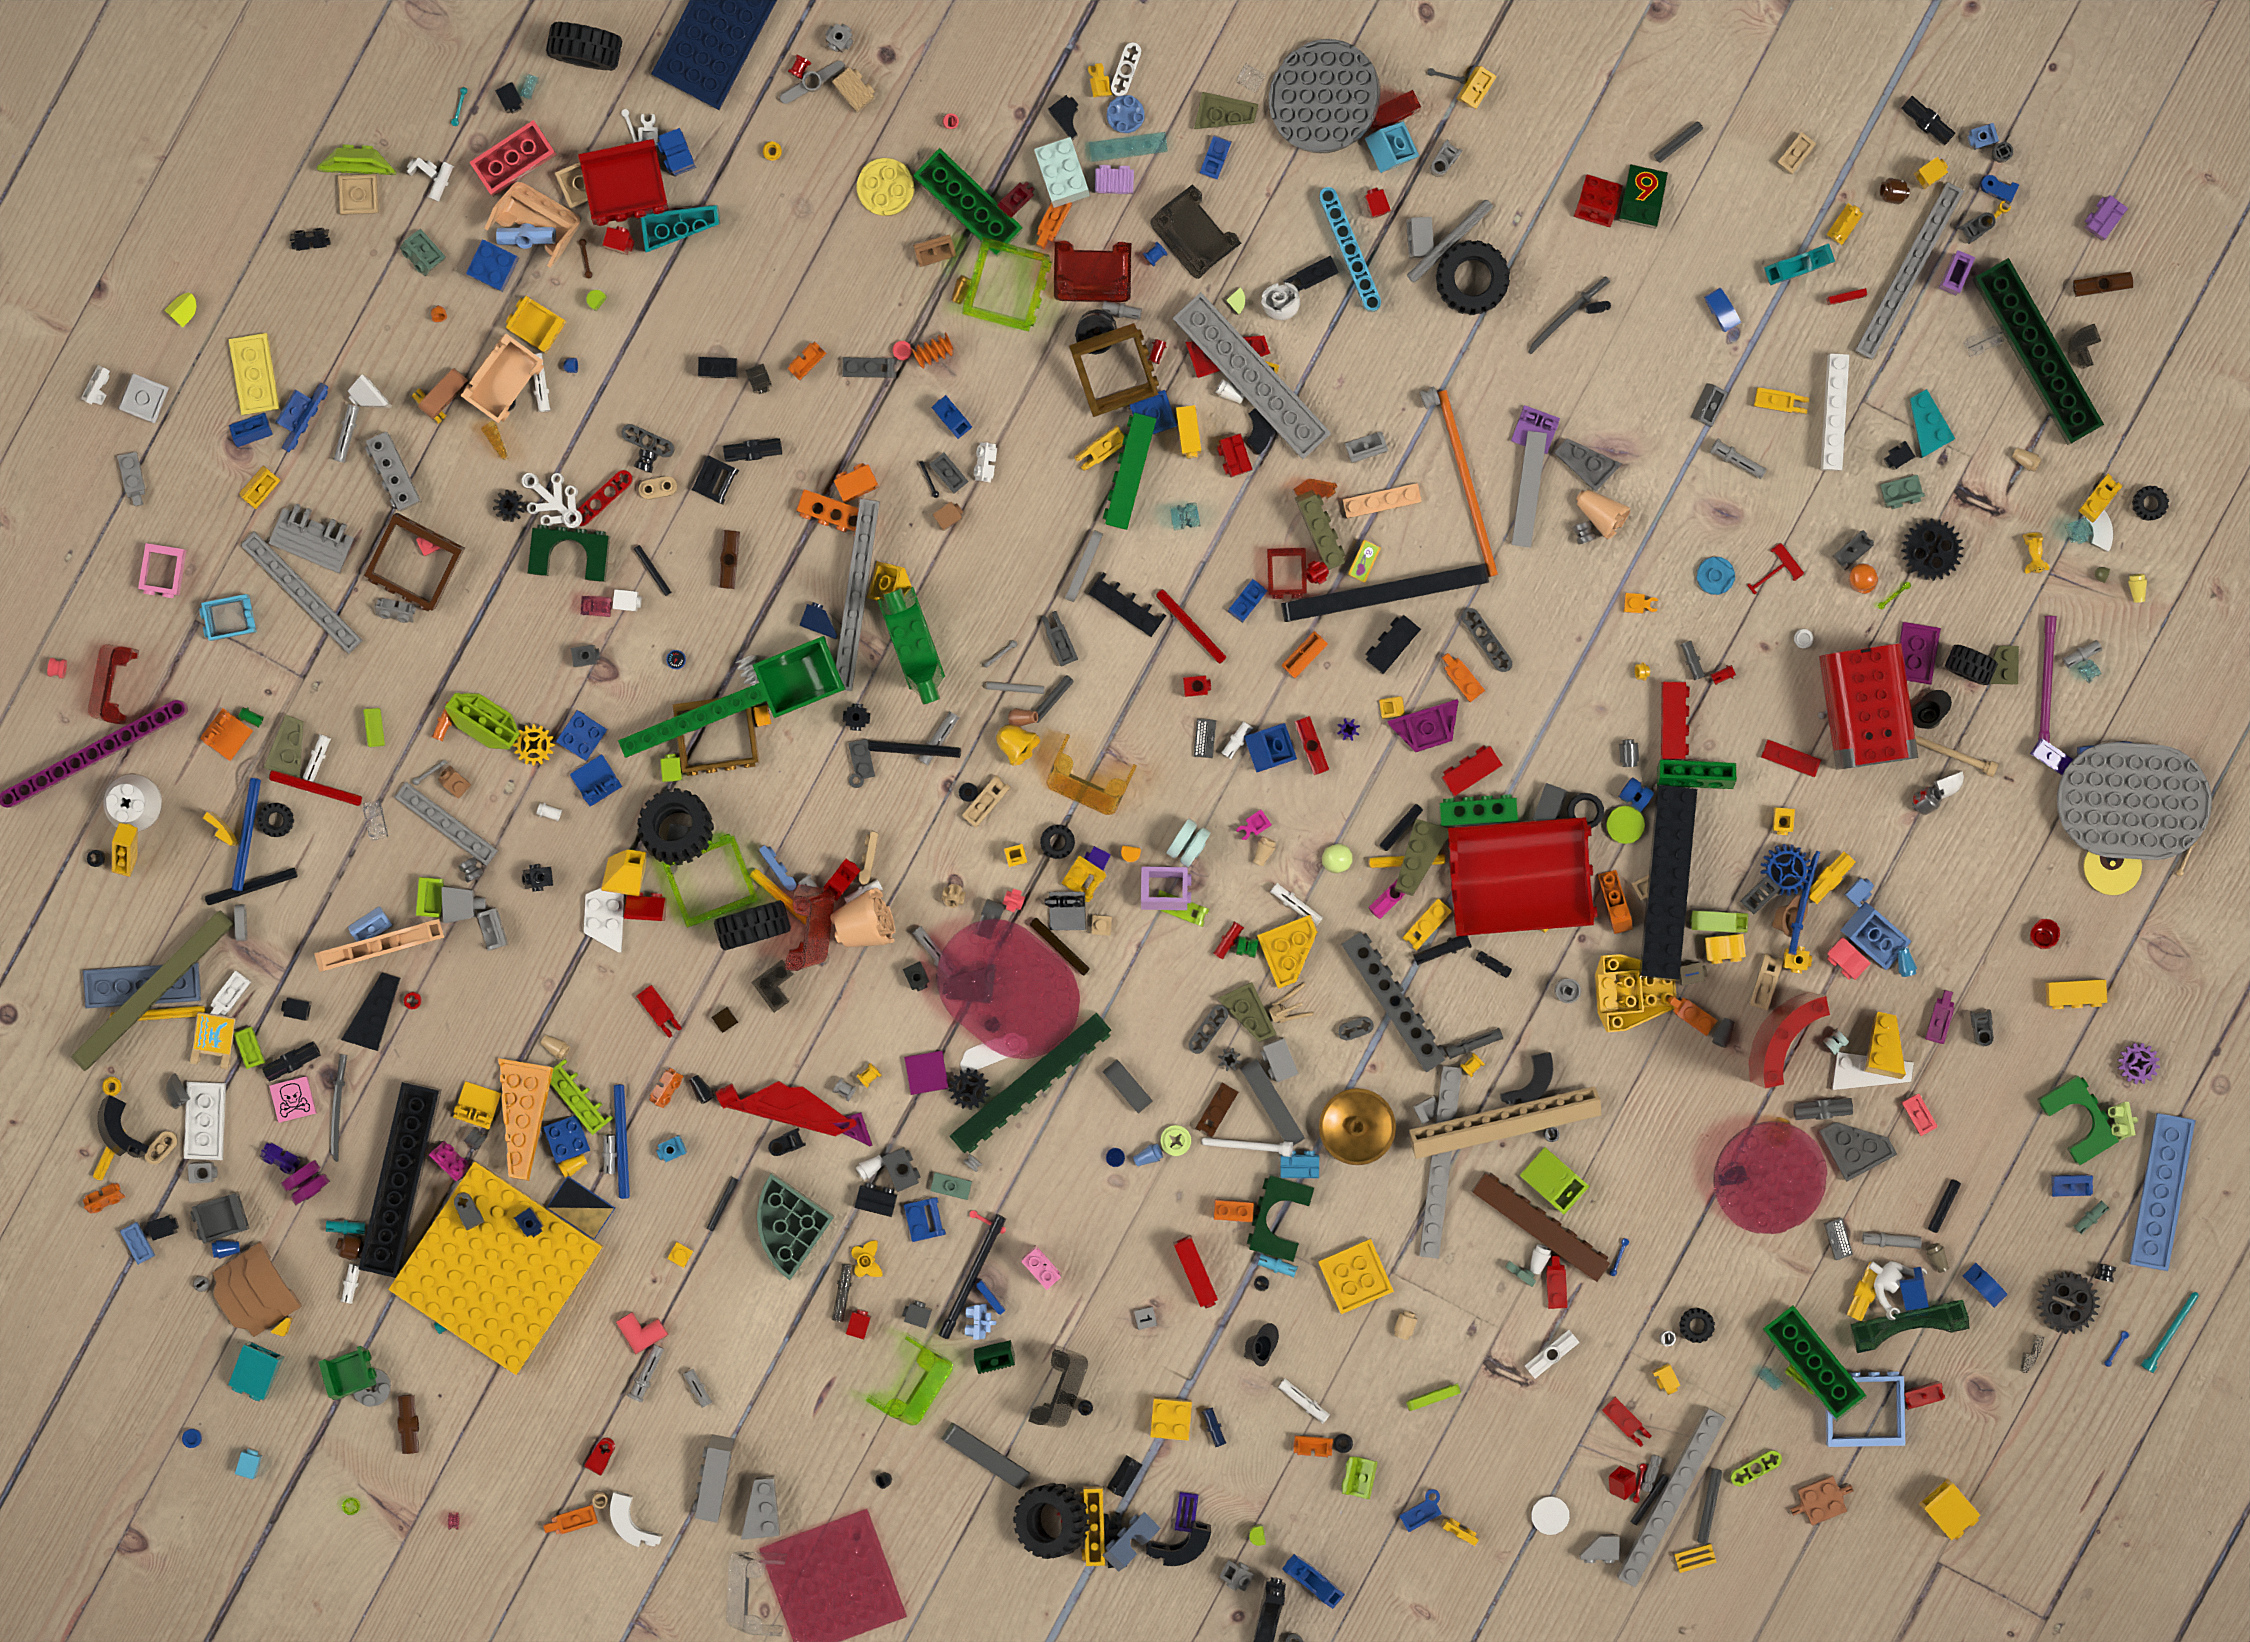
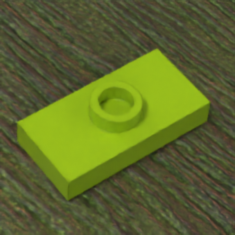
[234,1026,266,1069]

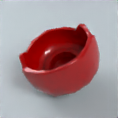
[2030,919,2060,949]

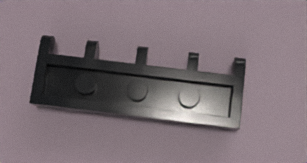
[1088,572,1166,637]

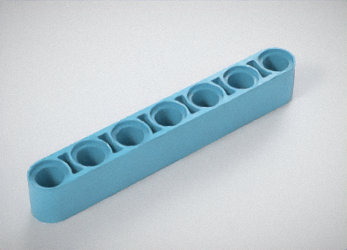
[1319,187,1381,312]

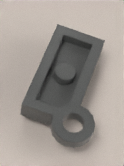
[848,739,875,788]

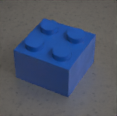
[466,239,519,292]

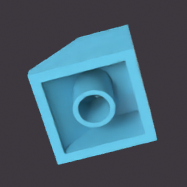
[1365,121,1419,173]

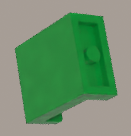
[318,1346,377,1400]

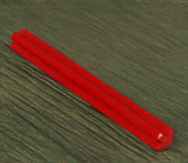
[1156,589,1227,664]
[269,770,362,806]

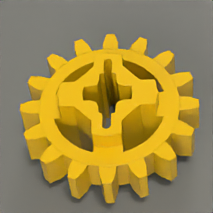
[513,724,555,766]

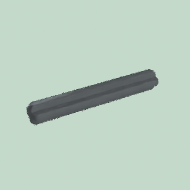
[1697,1469,1722,1544]

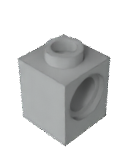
[188,1162,218,1183]

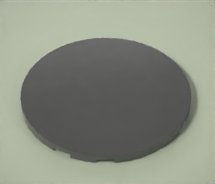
[1269,39,1381,154]

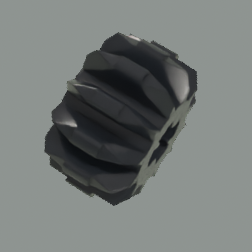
[493,490,526,522]

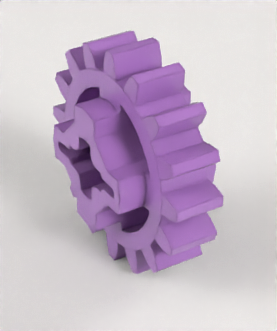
[2117,1043,2160,1084]

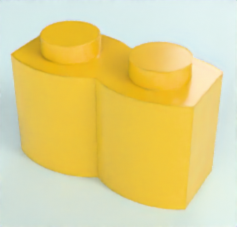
[1704,934,1746,964]

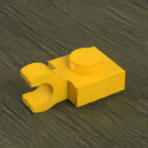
[1088,63,1112,98]

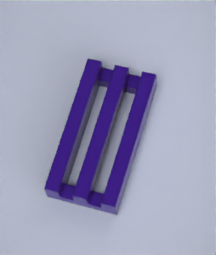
[1174,1492,1199,1532]

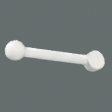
[622,109,639,143]

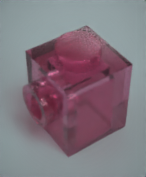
[580,596,612,617]

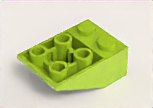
[1520,1147,1590,1215]

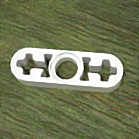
[1111,43,1141,97]

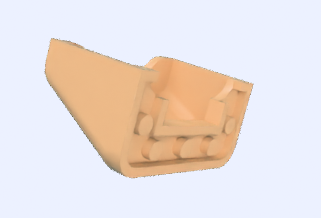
[460,333,544,423]

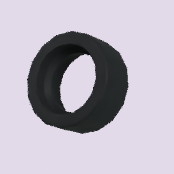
[1567,793,1604,828]

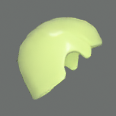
[1322,844,1353,873]

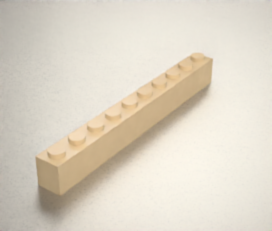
[1409,1086,1602,1159]

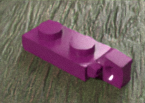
[1925,990,1954,1044]

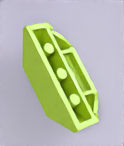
[317,145,396,175]
[445,693,520,749]

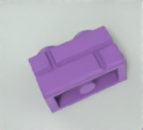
[2084,195,2128,241]

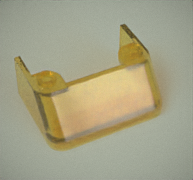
[1046,734,1137,815]

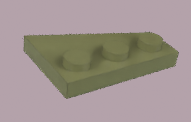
[1194,92,1258,129]
[263,714,304,778]
[1217,982,1276,1042]

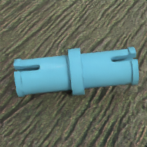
[1258,1254,1298,1278]

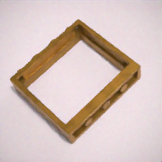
[1069,323,1159,417]
[672,697,759,776]

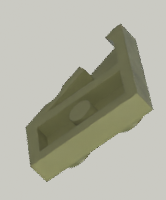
[1990,646,2019,685]

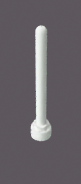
[1201,1138,1293,1157]

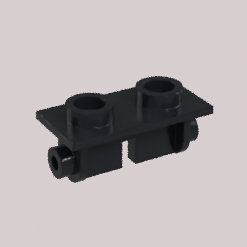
[290,228,331,251]
[1107,1455,1143,1497]

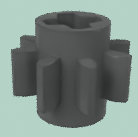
[1218,1048,1241,1071]

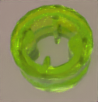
[342,1497,361,1515]

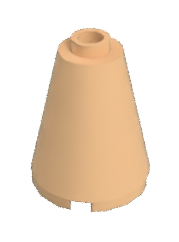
[1576,489,1630,539]

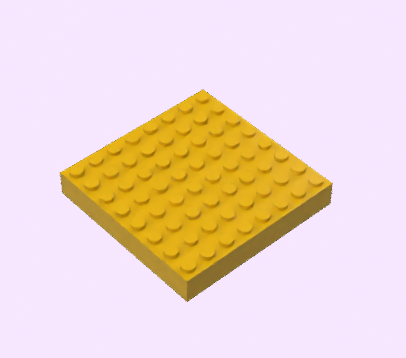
[388,1161,604,1375]

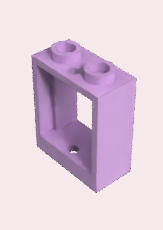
[1141,867,1191,910]

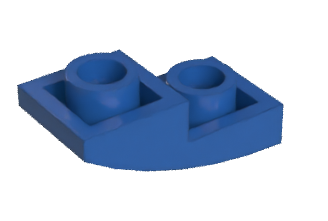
[1704,287,1741,332]

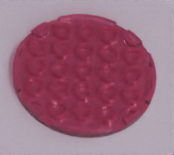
[1713,1121,1827,1234]

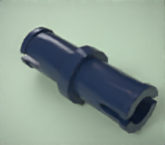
[1202,1407,1227,1448]

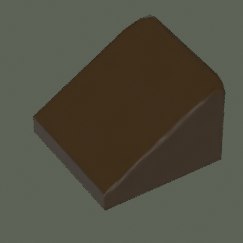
[711,1007,738,1033]

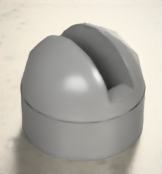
[193,1276,210,1292]
[1659,1331,1676,1346]

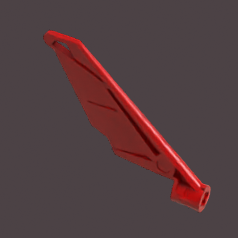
[715,1081,857,1136]

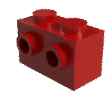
[602,226,635,255]

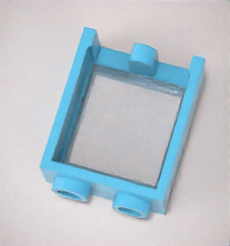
[199,594,257,641]

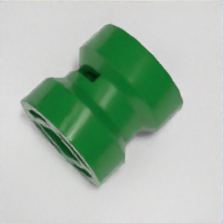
[1236,936,1258,958]

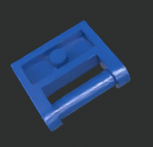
[904,1197,946,1242]

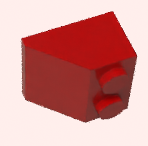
[624,892,667,921]

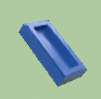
[976,1280,1006,1315]

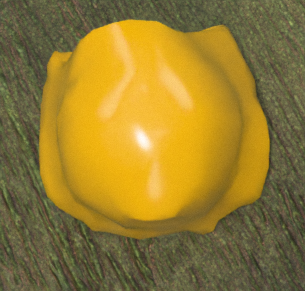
[996,724,1040,766]

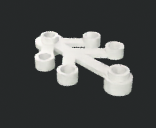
[522,473,582,528]

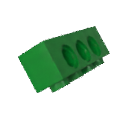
[1657,760,1737,789]
[1439,794,1518,826]

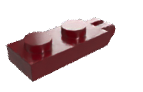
[997,181,1035,218]

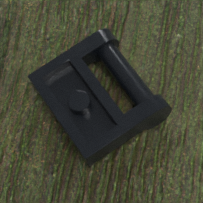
[692,455,739,505]

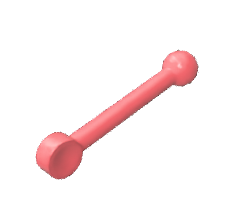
[970,1210,1006,1234]

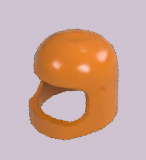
[1848,563,1878,594]

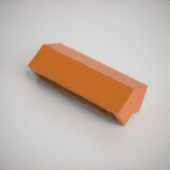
[1281,631,1328,679]

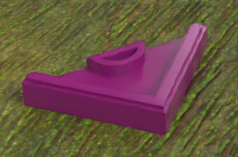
[833,1112,873,1147]

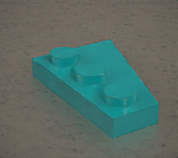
[1909,389,1955,458]

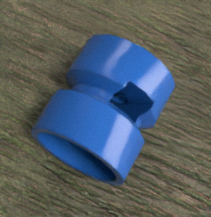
[1618,777,1655,812]

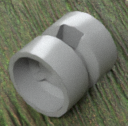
[1554,978,1581,1004]

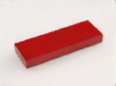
[1761,739,1821,778]

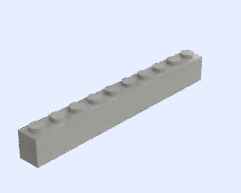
[1617,1407,1726,1587]

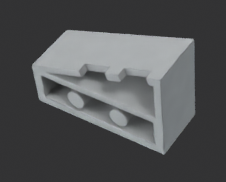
[741,1476,780,1540]

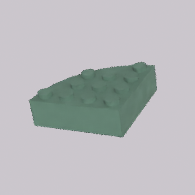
[757,1172,835,1280]

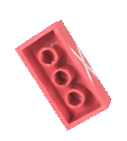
[469,120,557,197]

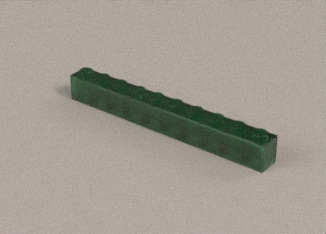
[950,1012,1112,1153]

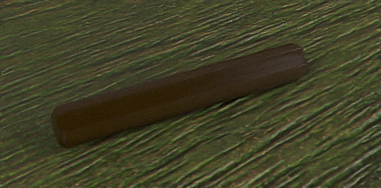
[1030,918,1090,976]

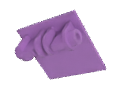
[1511,405,1560,454]

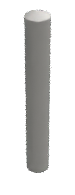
[986,682,1044,694]

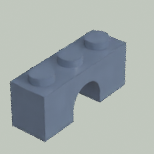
[1102,1512,1161,1572]

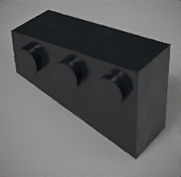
[1365,615,1421,674]

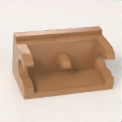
[913,234,957,267]

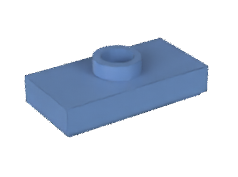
[120,1222,155,1265]

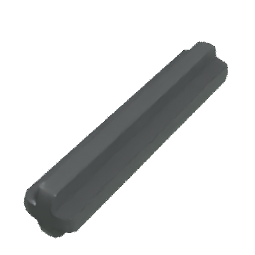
[1654,121,1703,163]
[1035,675,1074,723]

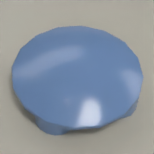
[1107,95,1145,133]

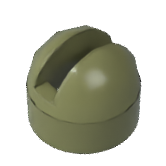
[2095,567,2110,583]

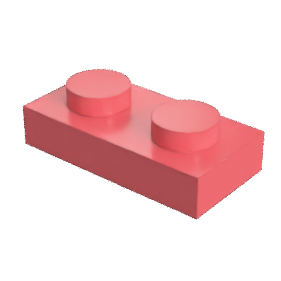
[1901,1093,1938,1136]

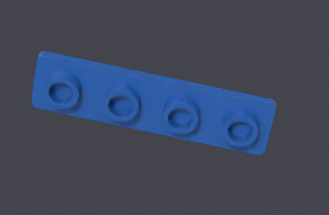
[275,383,328,452]

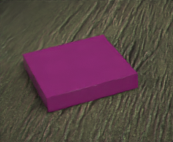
[904,1051,949,1095]

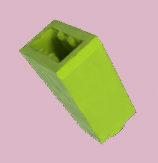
[1689,911,1748,933]

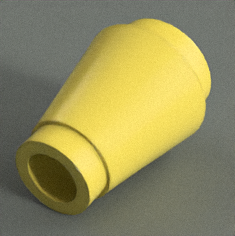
[2128,574,2147,603]

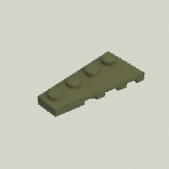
[1394,819,1448,896]

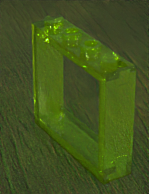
[962,237,1052,332]
[662,833,760,928]

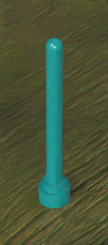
[2141,1292,2199,1373]

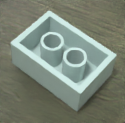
[1034,137,1090,208]

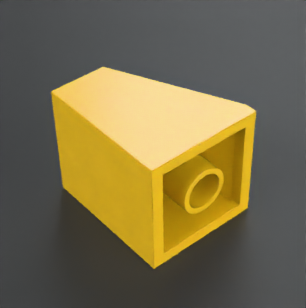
[1919,1479,1980,1541]

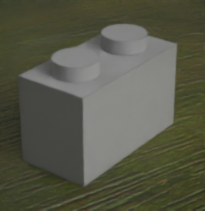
[1261,1038,1298,1082]

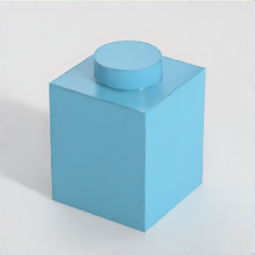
[235,1448,263,1479]

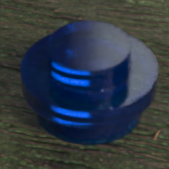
[1106,1148,1125,1167]

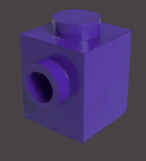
[1084,846,1111,870]

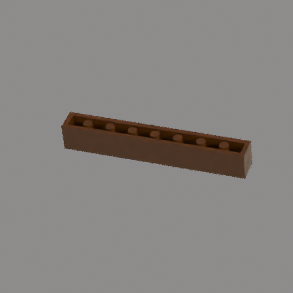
[1472,1172,1610,1282]

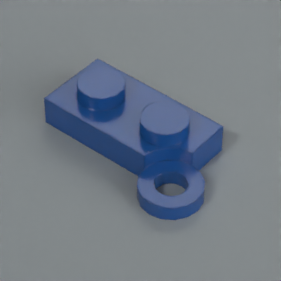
[1399,1489,1442,1532]

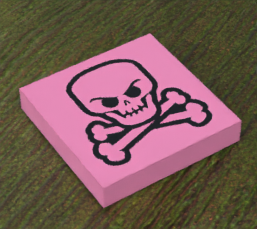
[269,1076,317,1123]

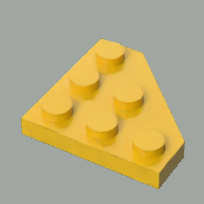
[1257,914,1318,989]

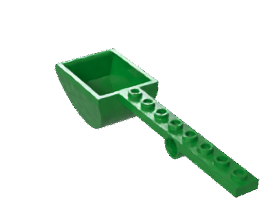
[618,636,846,758]

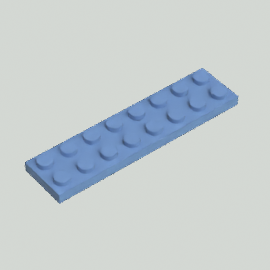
[2129,1113,2196,1271]

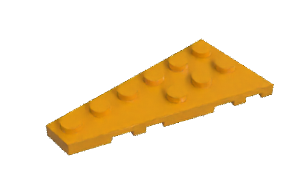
[498,1058,554,1181]

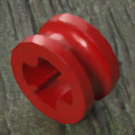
[404,992,422,1010]

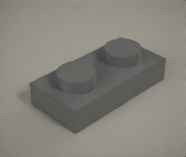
[929,452,969,494]

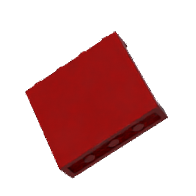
[578,139,669,226]

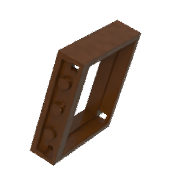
[364,513,465,611]

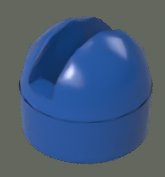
[563,358,578,373]

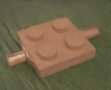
[1790,1475,1854,1526]

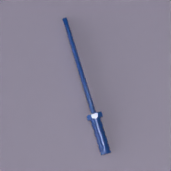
[1788,851,1820,955]

